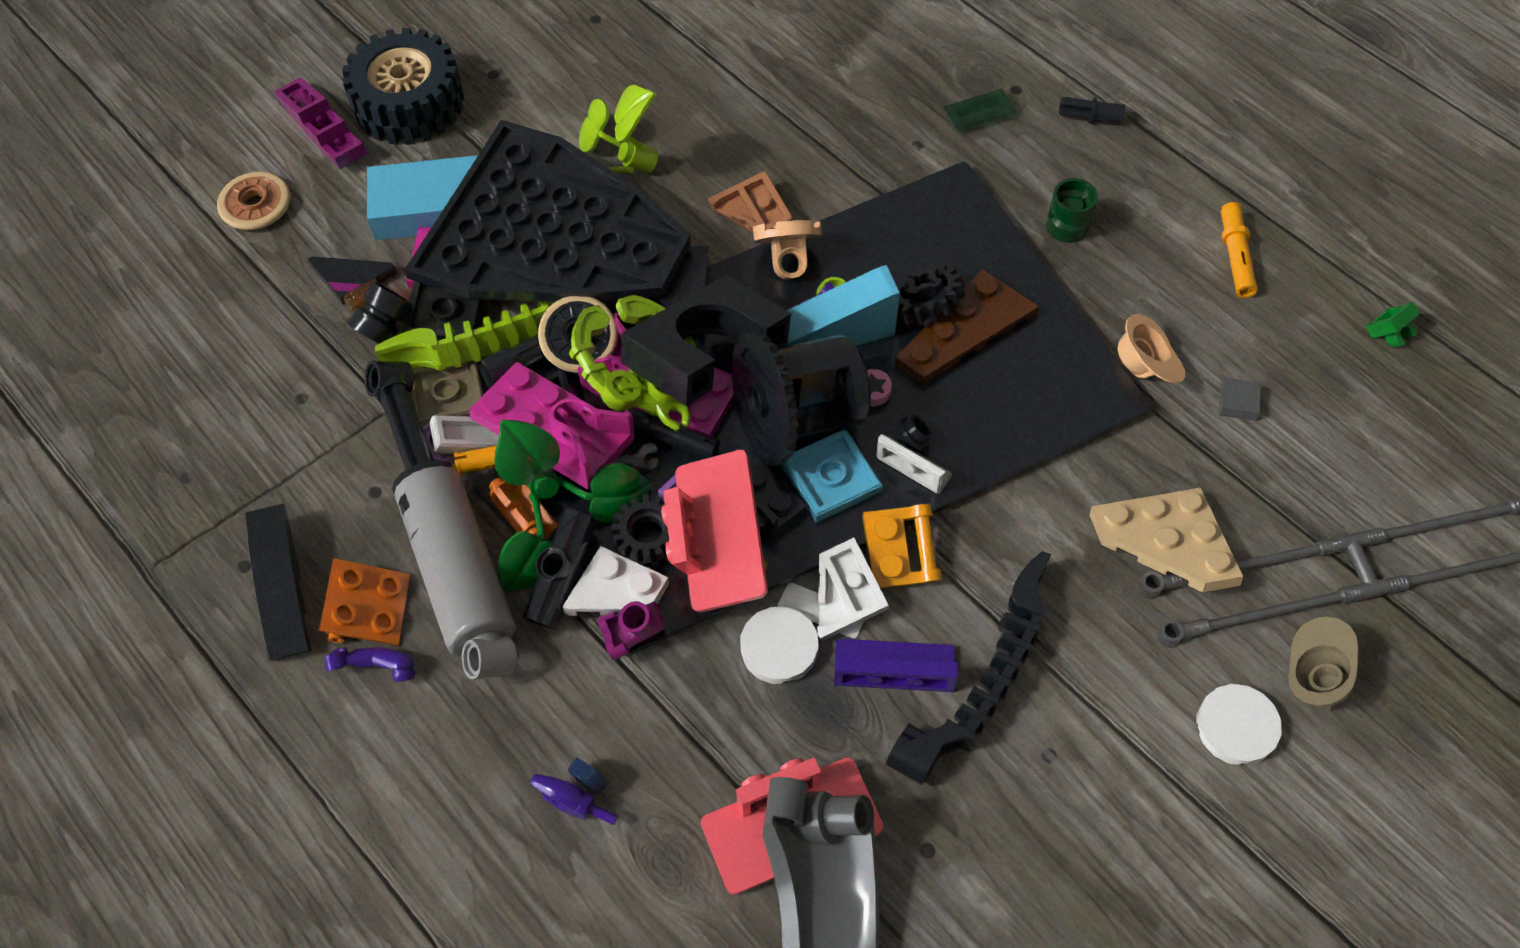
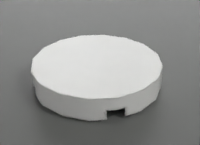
[740,607,819,684]
[1196,684,1282,765]

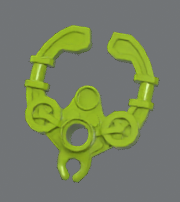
[569,295,696,431]

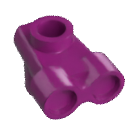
[597,601,666,660]

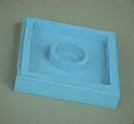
[781,428,883,523]

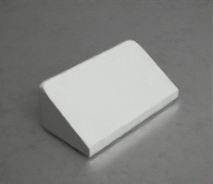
[876,434,952,494]

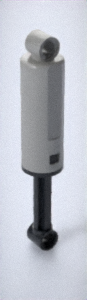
[364,360,517,680]

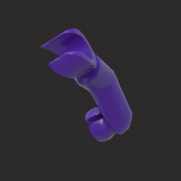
[325,647,415,682]

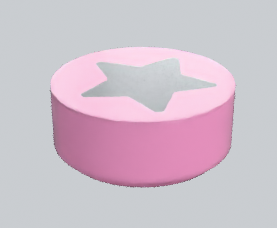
[867,369,892,406]

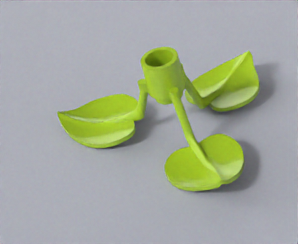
[579,85,658,175]

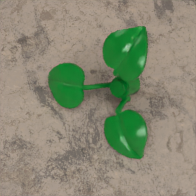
[494,420,650,592]

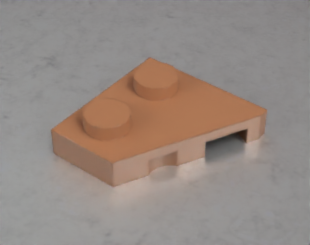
[708,171,793,233]

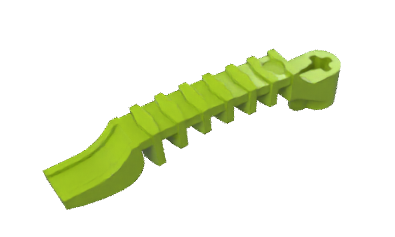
[375,301,609,371]

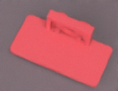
[661,450,768,613]
[701,757,883,895]

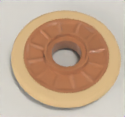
[217,172,291,230]

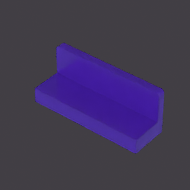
[834,639,958,692]

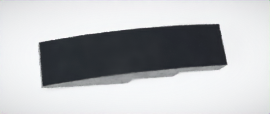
[245,503,311,661]

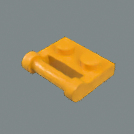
[862,504,942,589]

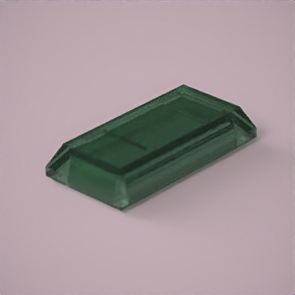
[944,88,1016,132]

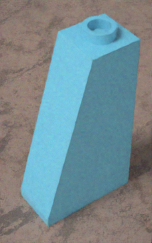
[783,265,900,347]

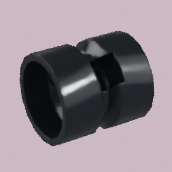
[347,281,413,344]

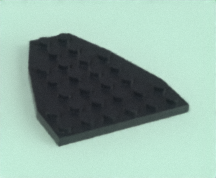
[404,120,691,302]

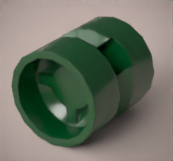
[1046,178,1098,243]

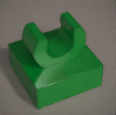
[1365,302,1420,348]

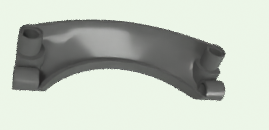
[762,777,879,948]

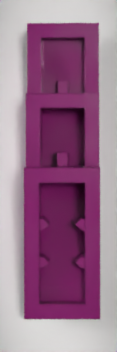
[274,77,368,169]

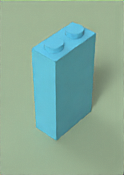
[367,155,478,240]

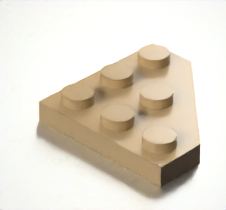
[1090,488,1243,592]

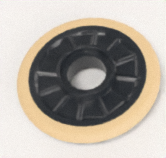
[538,296,618,373]

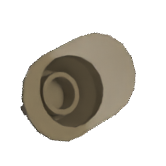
[1288,616,1359,710]

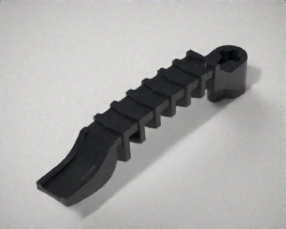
[886,551,1052,785]

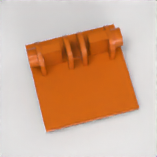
[319,558,410,646]

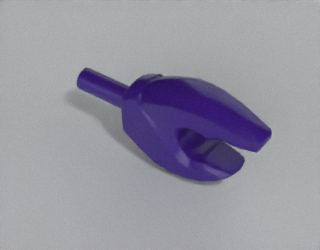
[530,774,618,825]

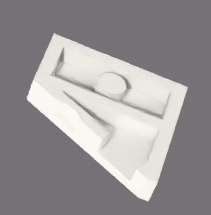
[818,538,889,642]
[563,546,669,616]

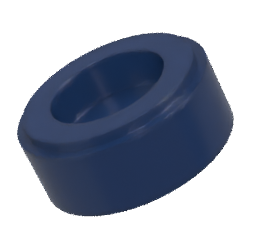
[567,757,609,795]

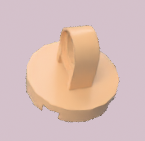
[753,220,823,280]

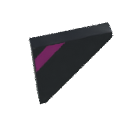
[308,256,397,305]

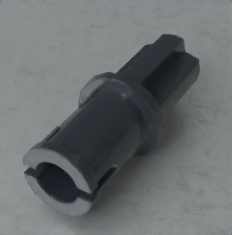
[1059,97,1125,125]

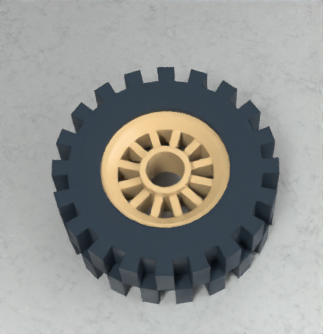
[342,28,464,145]

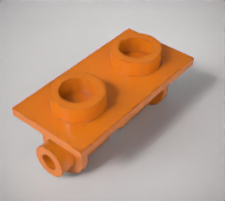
[489,478,559,540]

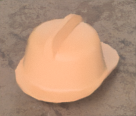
[1117,314,1186,384]

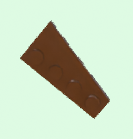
[895,269,1039,385]

